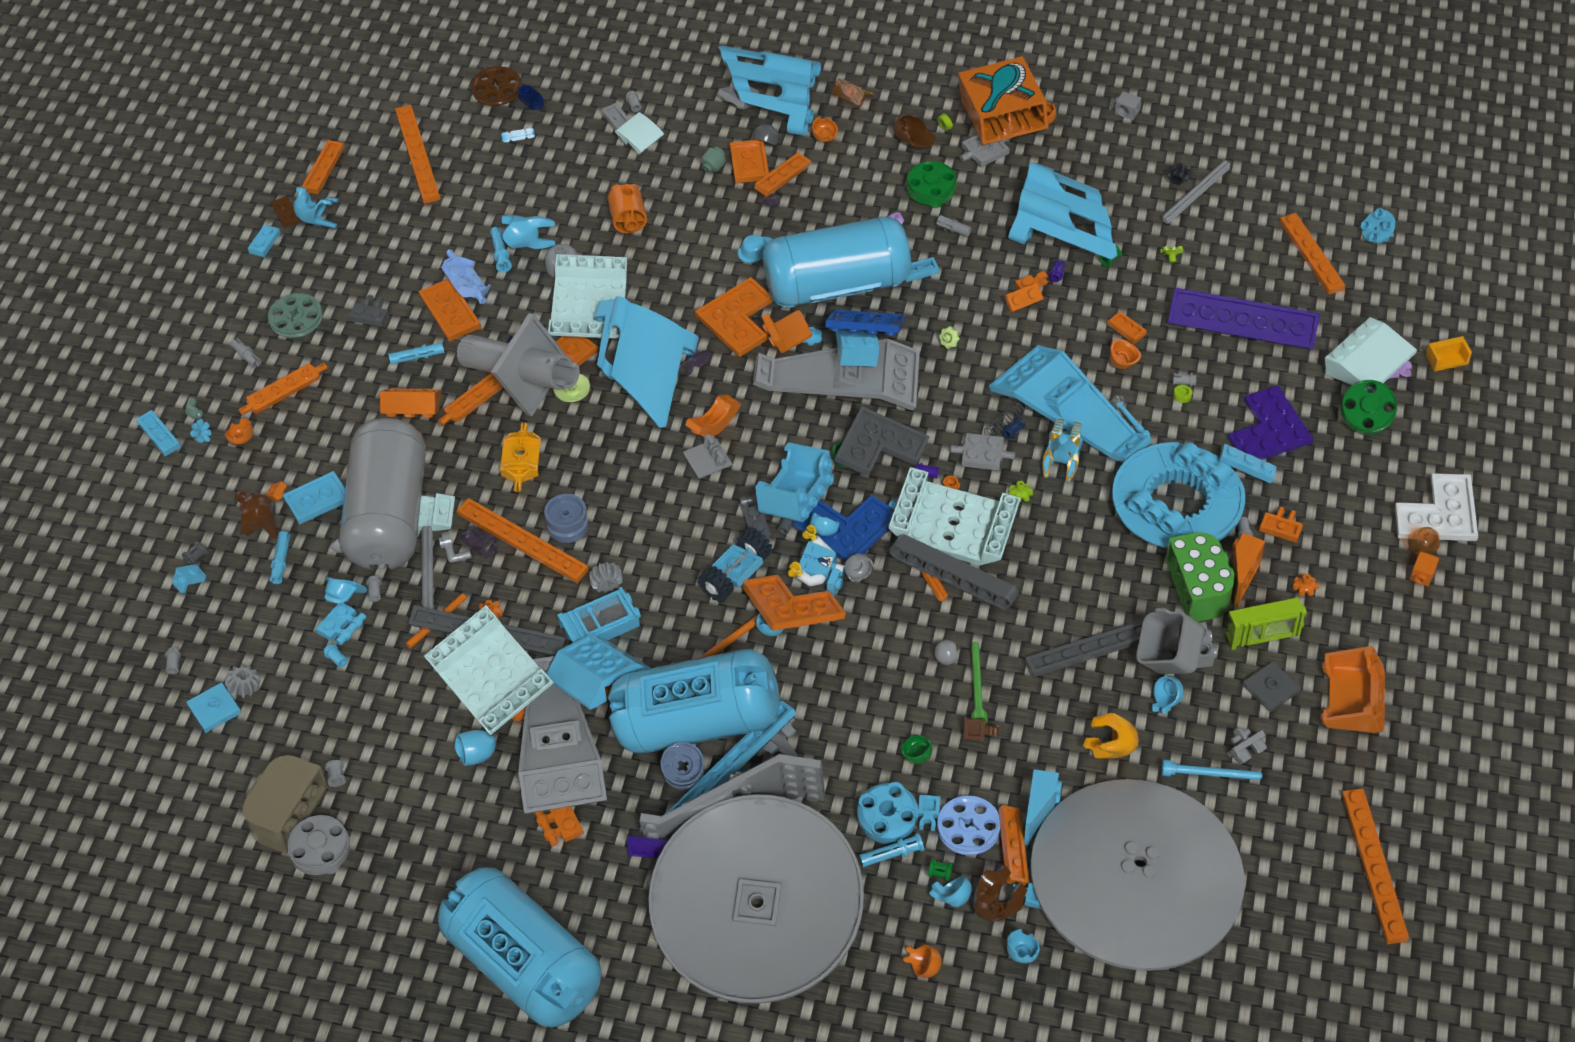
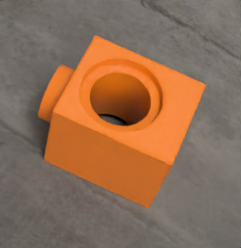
[1410,551,1440,587]

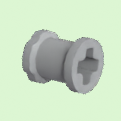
[325,760,346,787]

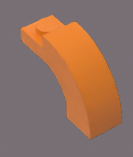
[685,395,741,437]

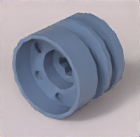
[661,742,705,790]

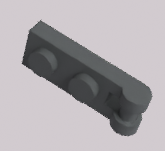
[739,493,771,539]

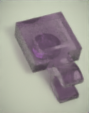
[679,351,711,376]

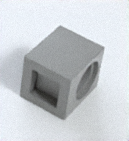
[1114,91,1141,120]

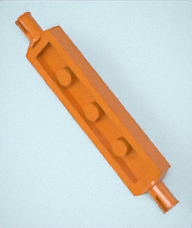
[238,362,328,416]
[438,373,504,426]

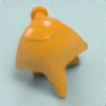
[1083,713,1138,759]

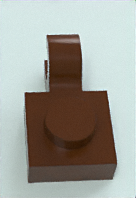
[963,718,999,741]

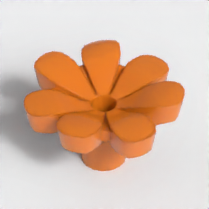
[1292,574,1319,596]
[478,600,503,618]

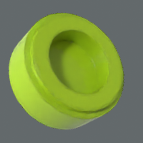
[937,113,953,131]
[1173,385,1192,403]

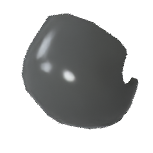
[753,124,779,145]

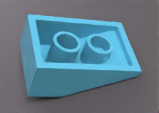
[835,328,880,367]
[1024,769,1062,845]

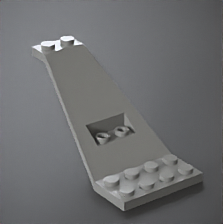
[753,338,920,411]
[518,656,607,814]
[640,754,825,839]

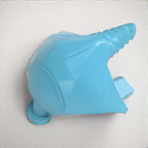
[293,187,339,228]

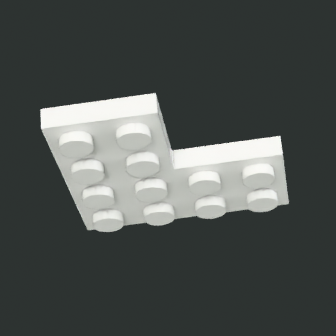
[1395,474,1478,541]

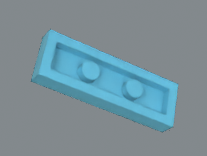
[136,410,181,456]
[1219,444,1277,484]

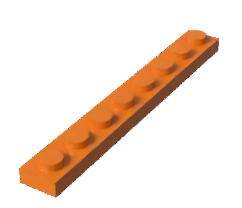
[395,105,440,204]
[457,498,589,583]
[1342,788,1409,944]

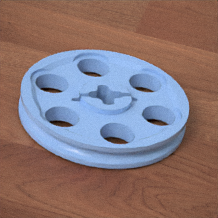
[937,796,1000,855]

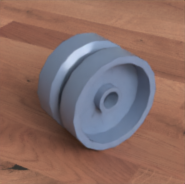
[544,494,589,543]

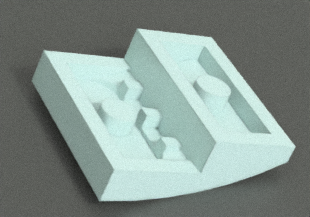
[615,112,664,155]
[418,493,455,531]

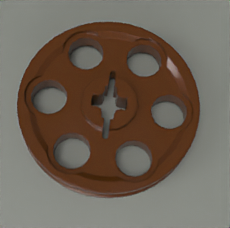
[471,66,522,106]

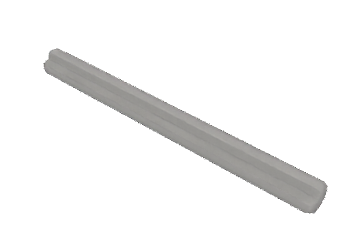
[1162,160,1230,224]
[422,526,434,609]

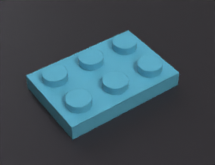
[282,471,345,525]

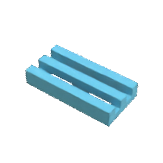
[905,257,940,282]

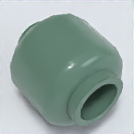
[701,147,726,173]

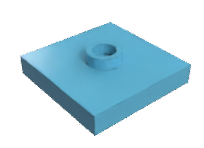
[186,682,241,733]

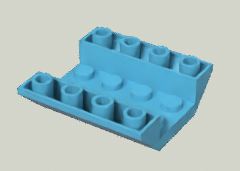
[546,634,650,710]

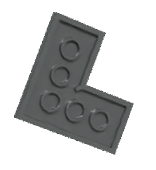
[834,406,930,476]

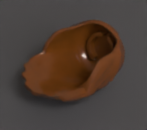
[893,114,936,148]

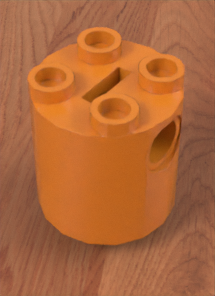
[607,184,647,234]

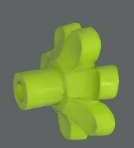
[1160,246,1183,263]
[1009,481,1033,502]

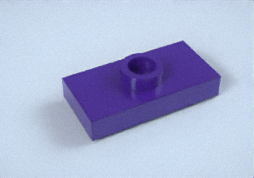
[627,836,670,859]

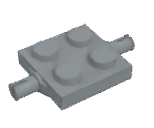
[960,135,1012,167]
[951,433,1015,470]

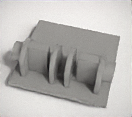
[683,434,733,479]

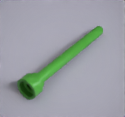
[971,642,988,724]

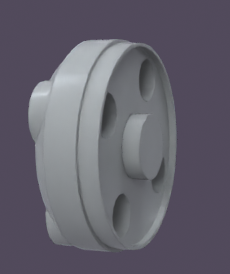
[288,815,350,875]

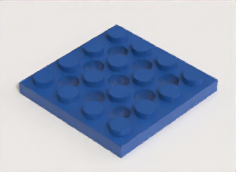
[826,309,906,335]

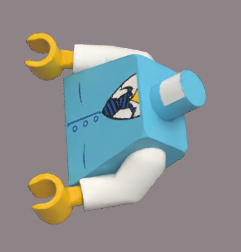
[788,525,845,586]

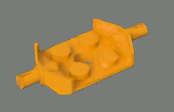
[500,423,542,492]

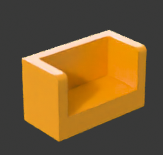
[1425,336,1472,372]

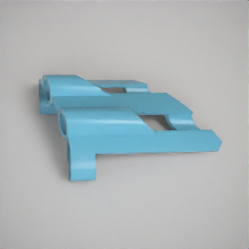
[718,46,821,136]
[1009,162,1117,260]

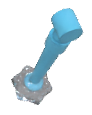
[1110,395,1150,436]

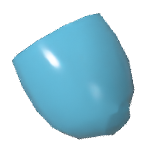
[454,730,496,766]

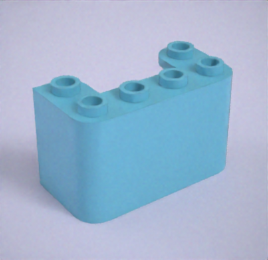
[755,442,834,522]

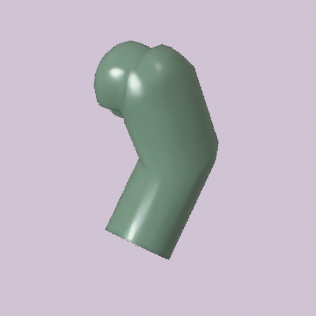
[185,397,203,420]

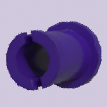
[1049,260,1065,282]
[916,462,939,479]

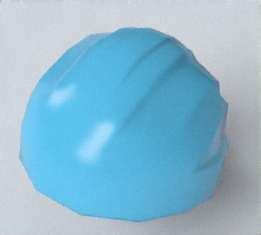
[1152,675,1184,714]
[929,876,972,907]

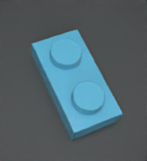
[248,224,281,257]

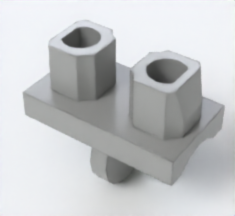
[1227,727,1267,764]

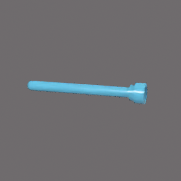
[1161,759,1263,780]

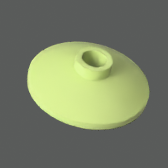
[553,374,590,402]

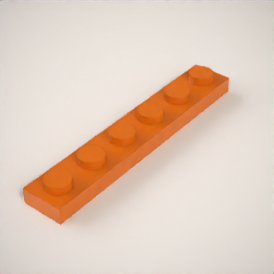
[1279,213,1345,295]

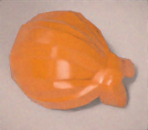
[901,944,942,978]

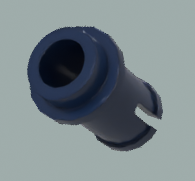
[1003,417,1026,439]

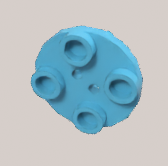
[1361,208,1396,244]

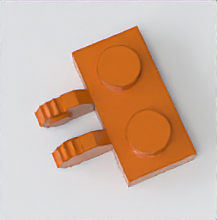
[1259,506,1303,543]

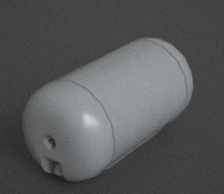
[339,418,426,570]

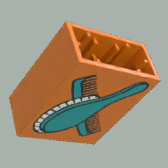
[958,56,1049,145]

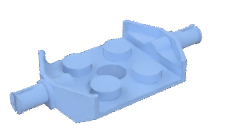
[441,249,491,304]

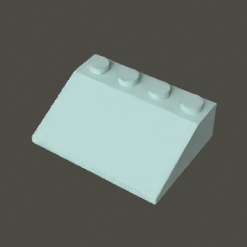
[1325,317,1417,393]

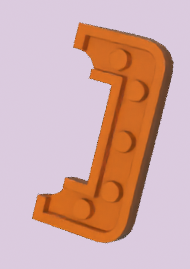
[1321,646,1385,733]

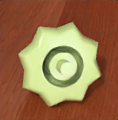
[939,326,960,349]

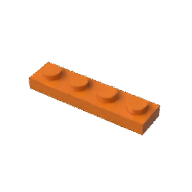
[301,140,345,194]
[754,152,811,197]
[998,805,1029,887]

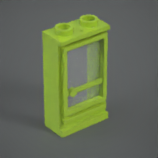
[1225,597,1307,650]

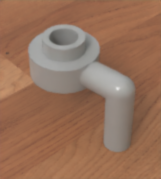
[439,531,472,563]

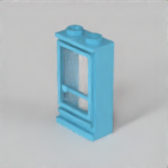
[557,587,641,643]

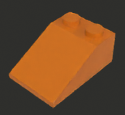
[1230,532,1265,607]

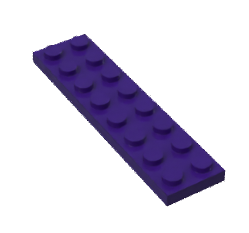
[1168,288,1320,350]

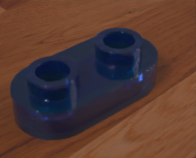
[517,85,544,110]

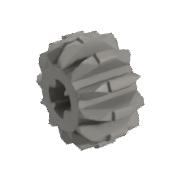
[589,562,623,593]
[225,664,260,699]

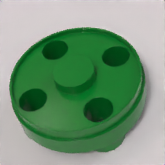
[907,161,957,208]
[1340,380,1397,436]

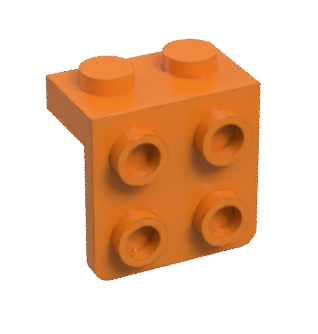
[762,310,812,353]

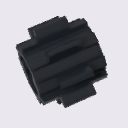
[1168,162,1190,185]

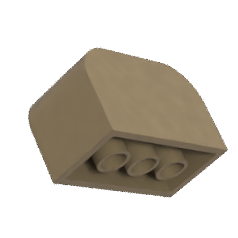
[243,755,328,854]

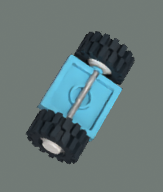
[697,527,773,602]

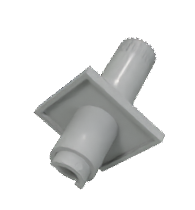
[457,313,580,417]

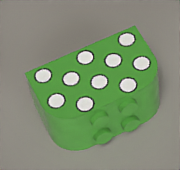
[1166,532,1234,622]

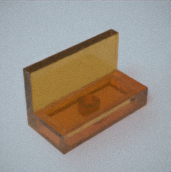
[832,77,874,107]

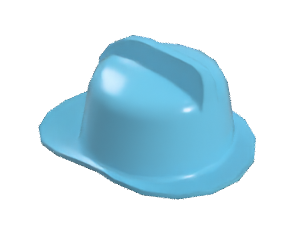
[738,235,772,263]
[325,577,367,604]

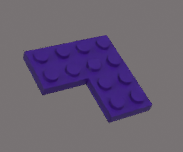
[1227,385,1313,460]

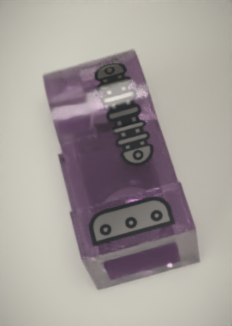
[460,525,498,560]

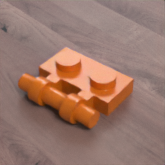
[535,807,584,847]

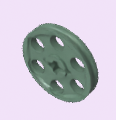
[268,293,323,338]

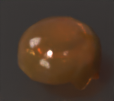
[1408,527,1441,556]

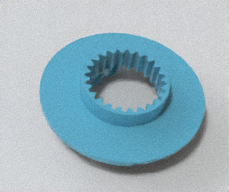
[1112,442,1245,548]

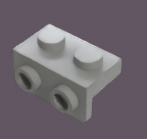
[718,80,759,110]

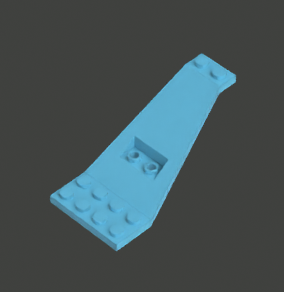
[989,345,1152,462]

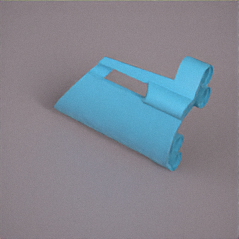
[594,296,699,428]

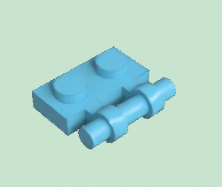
[316,603,366,645]

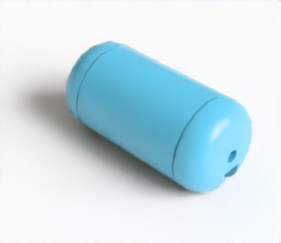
[763,217,911,307]
[608,649,780,754]
[438,867,602,1028]

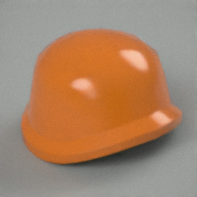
[1109,339,1141,370]

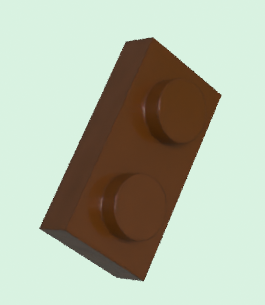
[271,196,300,228]

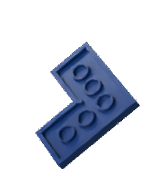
[793,495,894,562]

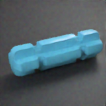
[501,128,535,143]

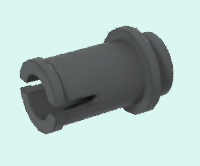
[777,518,794,535]

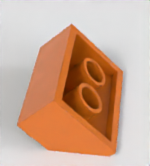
[380,388,442,418]

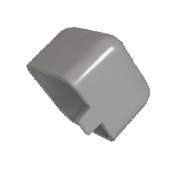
[1137,608,1204,674]

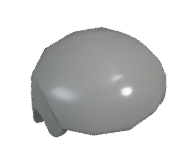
[844,553,874,582]

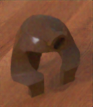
[235,491,278,539]
[973,865,1028,922]

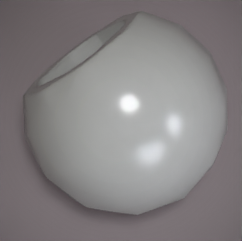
[934,640,957,665]

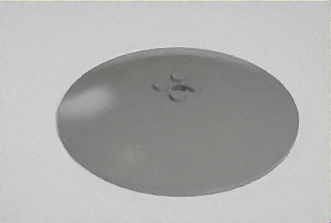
[1031,779,1245,971]
[649,794,864,1004]

